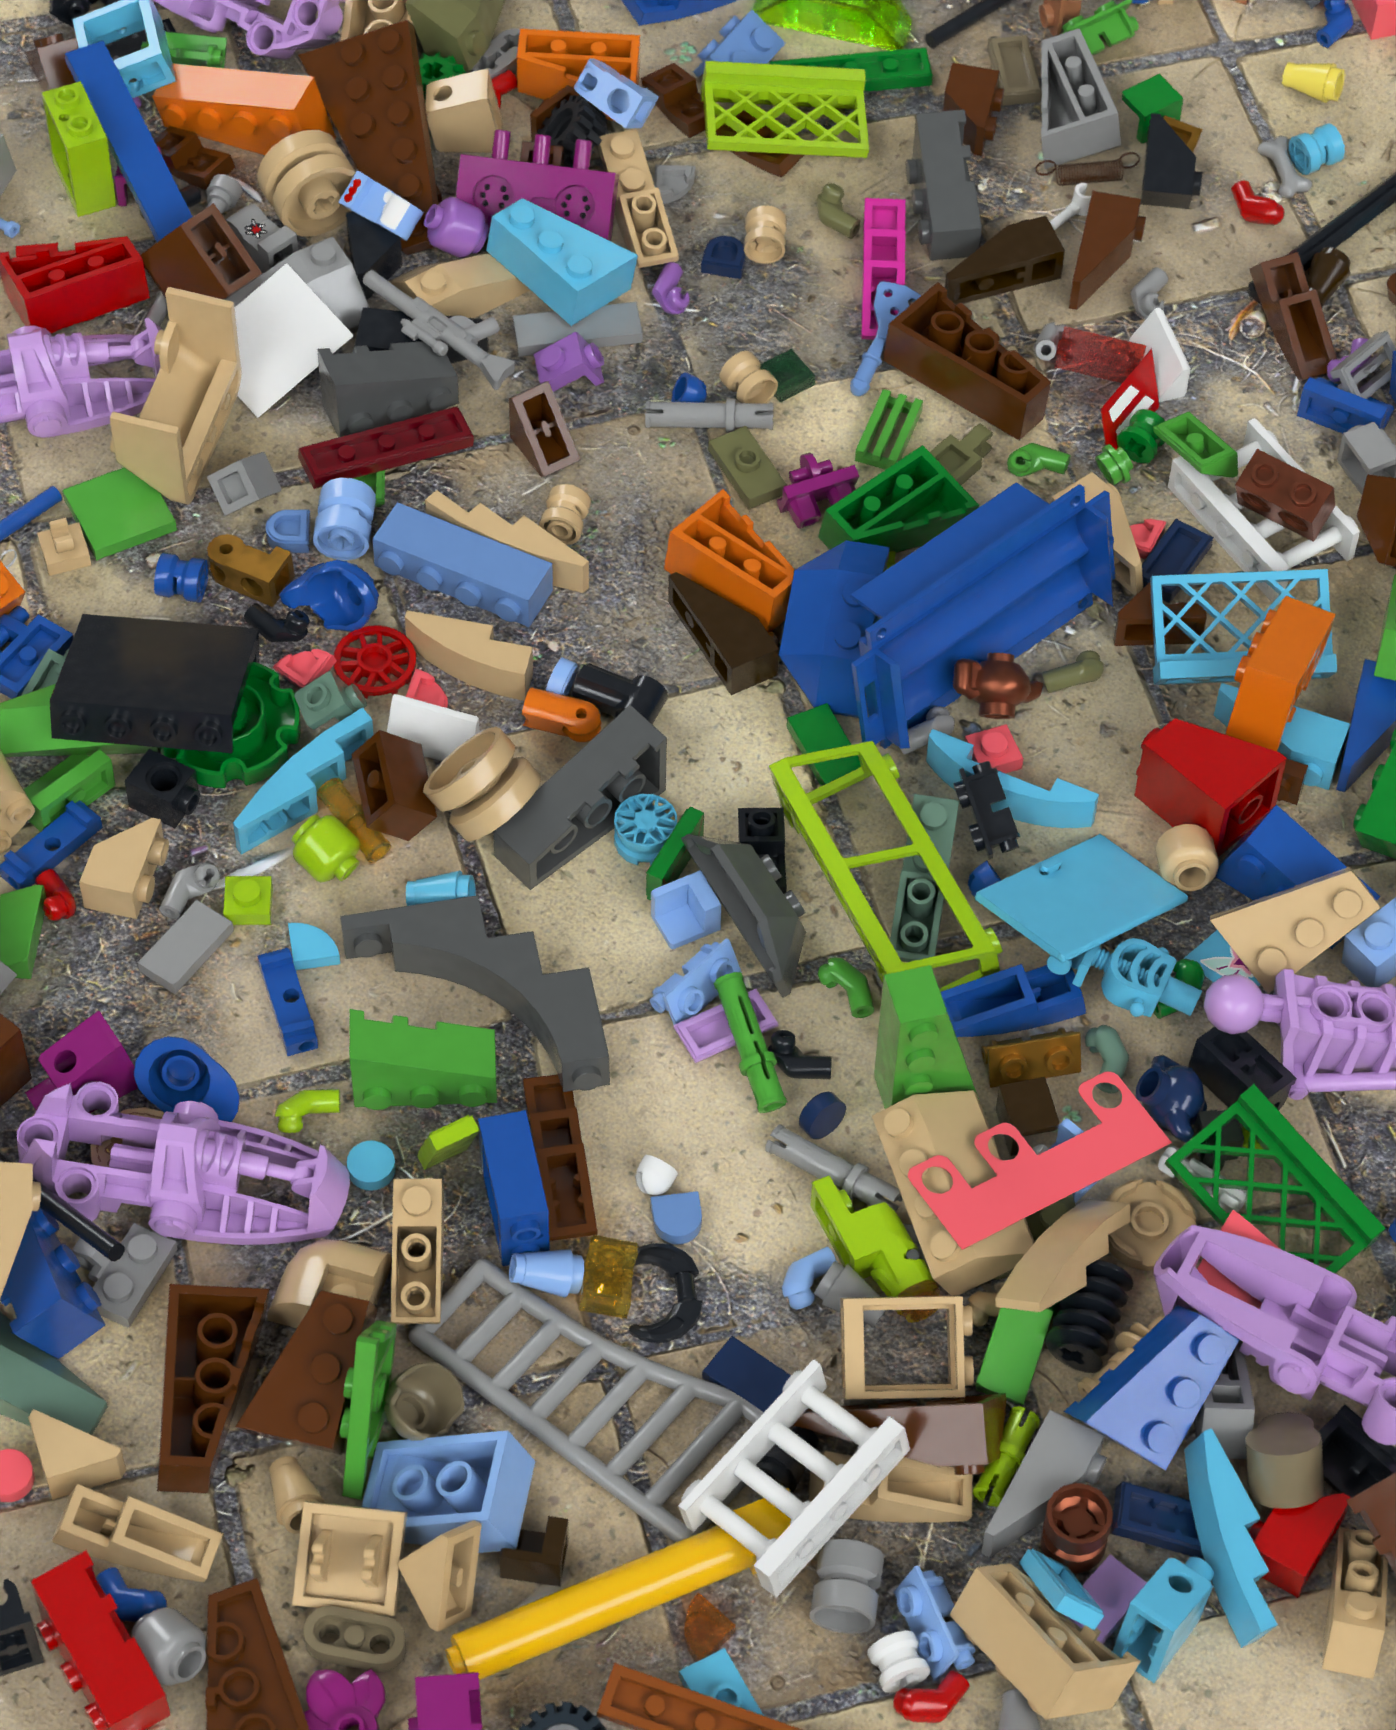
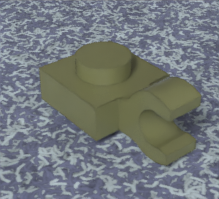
[930,423,993,485]

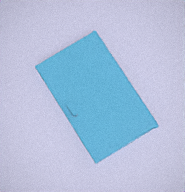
[975,834,1188,963]

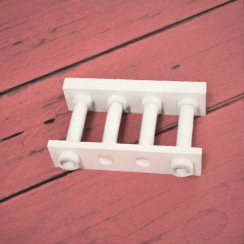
[1168,418,1360,602]
[678,1359,911,1598]

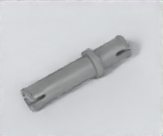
[645,399,774,432]
[765,1124,903,1212]

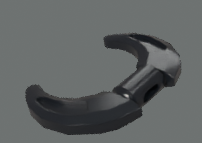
[622,1243,703,1343]

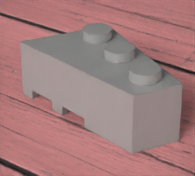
[1041,28,1121,169]

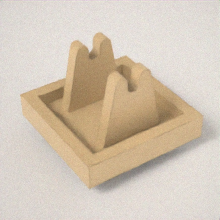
[292,1501,407,1616]

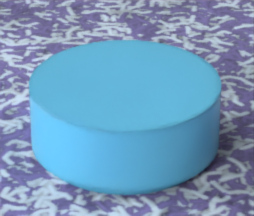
[347,1140,396,1191]

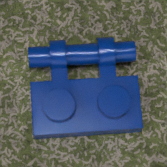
[0,606,74,699]

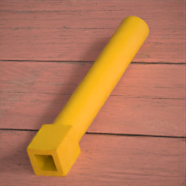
[445,1489,791,1680]

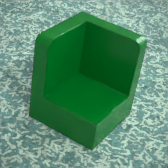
[1122,73,1183,144]

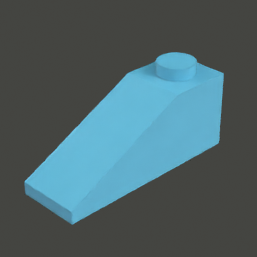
[1214,683,1350,790]

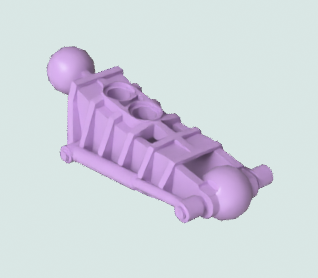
[1204,969,1396,1100]

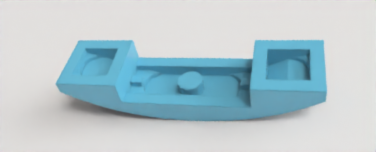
[926,729,1099,828]

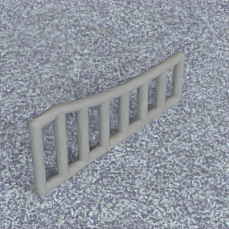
[409,1258,790,1543]

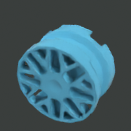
[614,794,678,866]

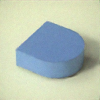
[266,510,311,553]
[650,1191,702,1244]

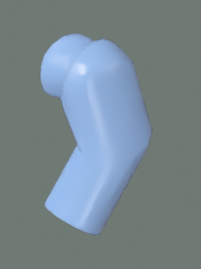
[781,1246,837,1310]

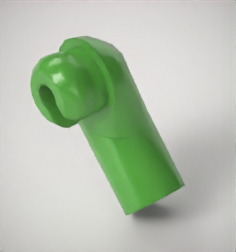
[818,957,874,1018]

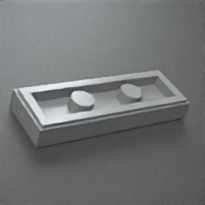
[512,302,643,357]

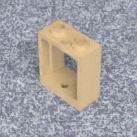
[840,1296,974,1399]

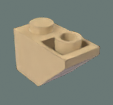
[79,818,169,919]

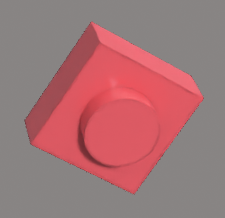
[964,724,1023,774]

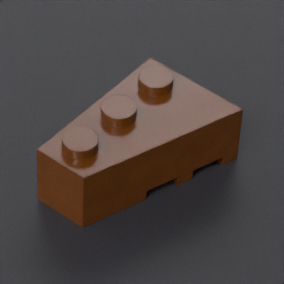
[235,1290,378,1455]

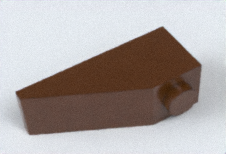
[1069,191,1146,310]

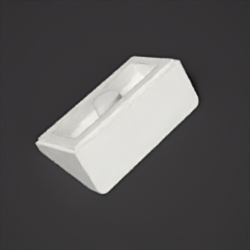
[1129,308,1191,402]
[387,694,480,761]

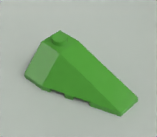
[0,684,158,757]

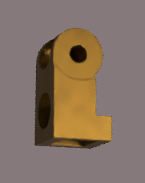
[207,534,295,607]

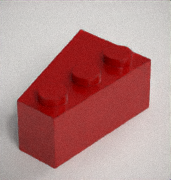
[0,236,150,334]

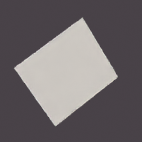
[234,263,354,418]

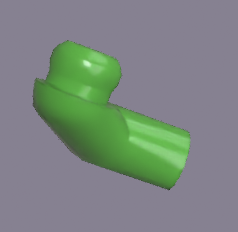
[1007,443,1071,477]

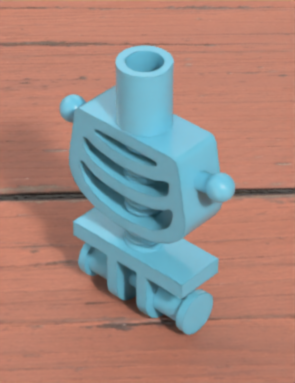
[1047,938,1202,1017]

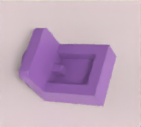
[534,332,604,392]

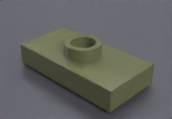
[708,426,787,509]

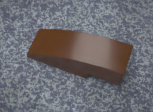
[1249,252,1337,382]

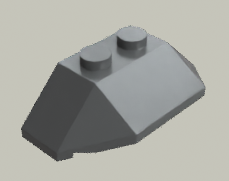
[681,834,806,998]

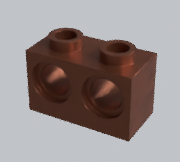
[1235,449,1336,542]

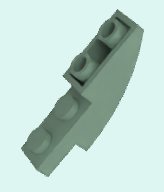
[890,794,959,962]

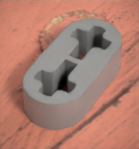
[470,28,520,78]

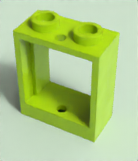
[41,81,117,217]

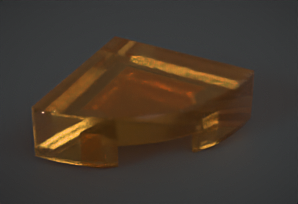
[684,1592,736,1662]

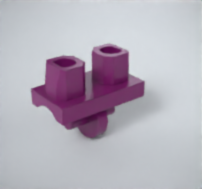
[776,452,859,529]

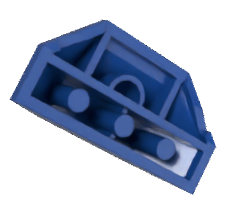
[779,540,890,718]

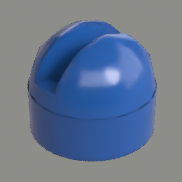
[672,373,707,402]
[968,861,1001,897]

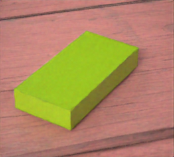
[417,1115,480,1170]

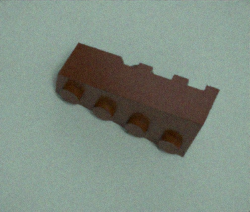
[883,282,1051,441]
[157,1284,269,1493]

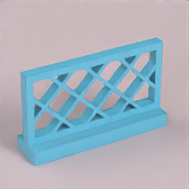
[1150,569,1337,685]

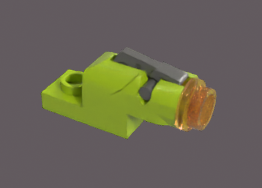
[810,1175,940,1323]

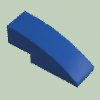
[941,964,1087,1037]

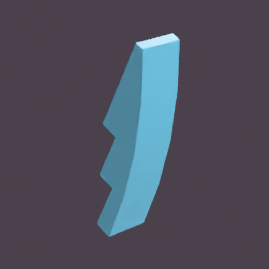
[233,707,374,855]
[1184,1428,1278,1648]

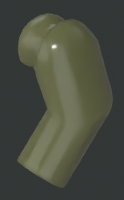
[816,183,861,239]

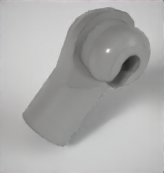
[1131,267,1168,319]
[1033,322,1069,361]
[901,706,955,755]

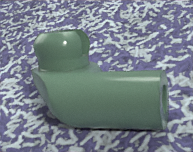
[1085,1025,1129,1094]

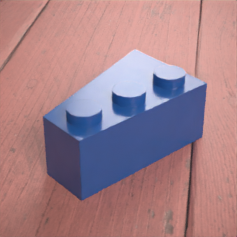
[1216,805,1381,949]

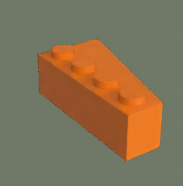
[152,63,336,155]

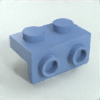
[693,9,785,78]

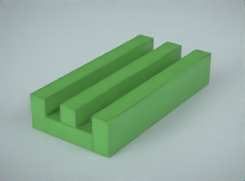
[855,389,923,470]

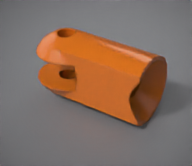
[522,687,601,742]

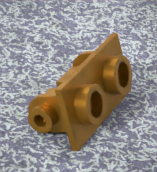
[981,1028,1081,1088]

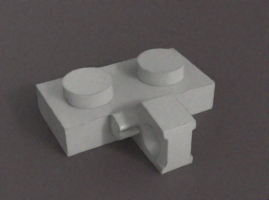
[72,1223,178,1328]

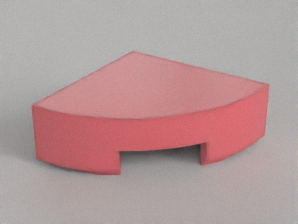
[1130,519,1166,559]
[273,649,337,689]
[406,669,448,708]

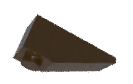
[945,216,1065,304]
[668,572,780,695]

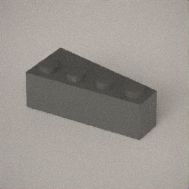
[493,705,667,890]

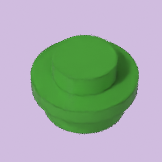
[1095,444,1133,485]

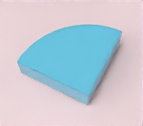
[288,923,340,970]

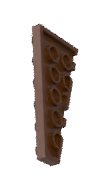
[298,19,439,256]
[205,1578,310,1730]

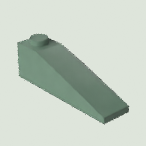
[0,1312,108,1435]

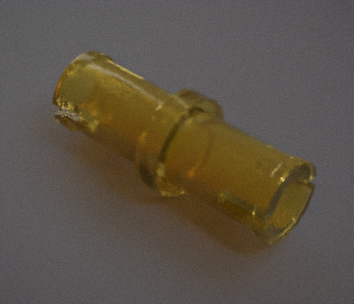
[317,778,391,863]

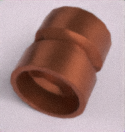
[1040,1483,1113,1574]

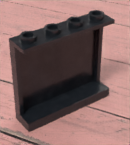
[50,614,259,753]

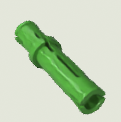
[714,972,788,1113]

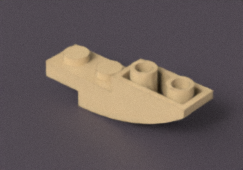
[597,129,679,268]

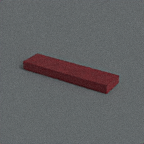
[298,406,474,489]

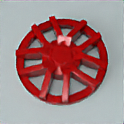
[333,625,416,699]

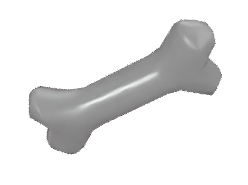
[1258,136,1312,198]

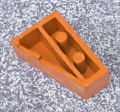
[1225,596,1336,751]

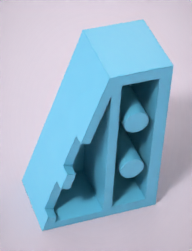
[486,198,638,326]

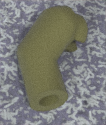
[1042,650,1104,693]

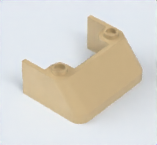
[110,287,241,505]

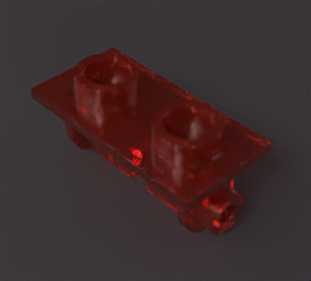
[1055,326,1147,383]

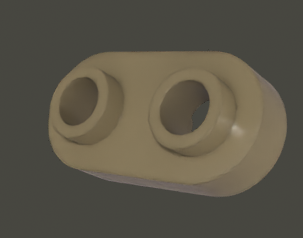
[303,1606,406,1672]

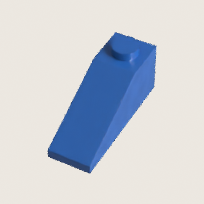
[1336,659,1396,792]

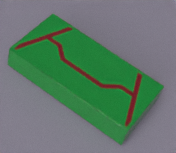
[646,807,704,900]

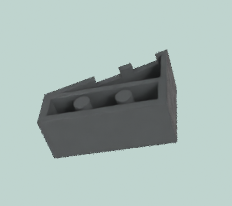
[906,109,982,261]
[317,341,459,437]

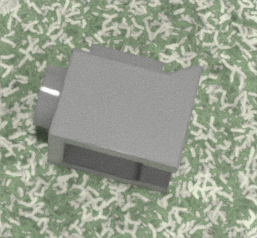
[1337,422,1396,495]

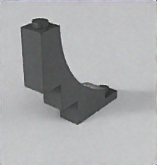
[340,895,610,1092]

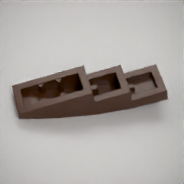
[523,1074,598,1241]

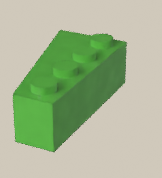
[874,965,979,1109]

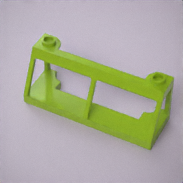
[769,741,1003,992]

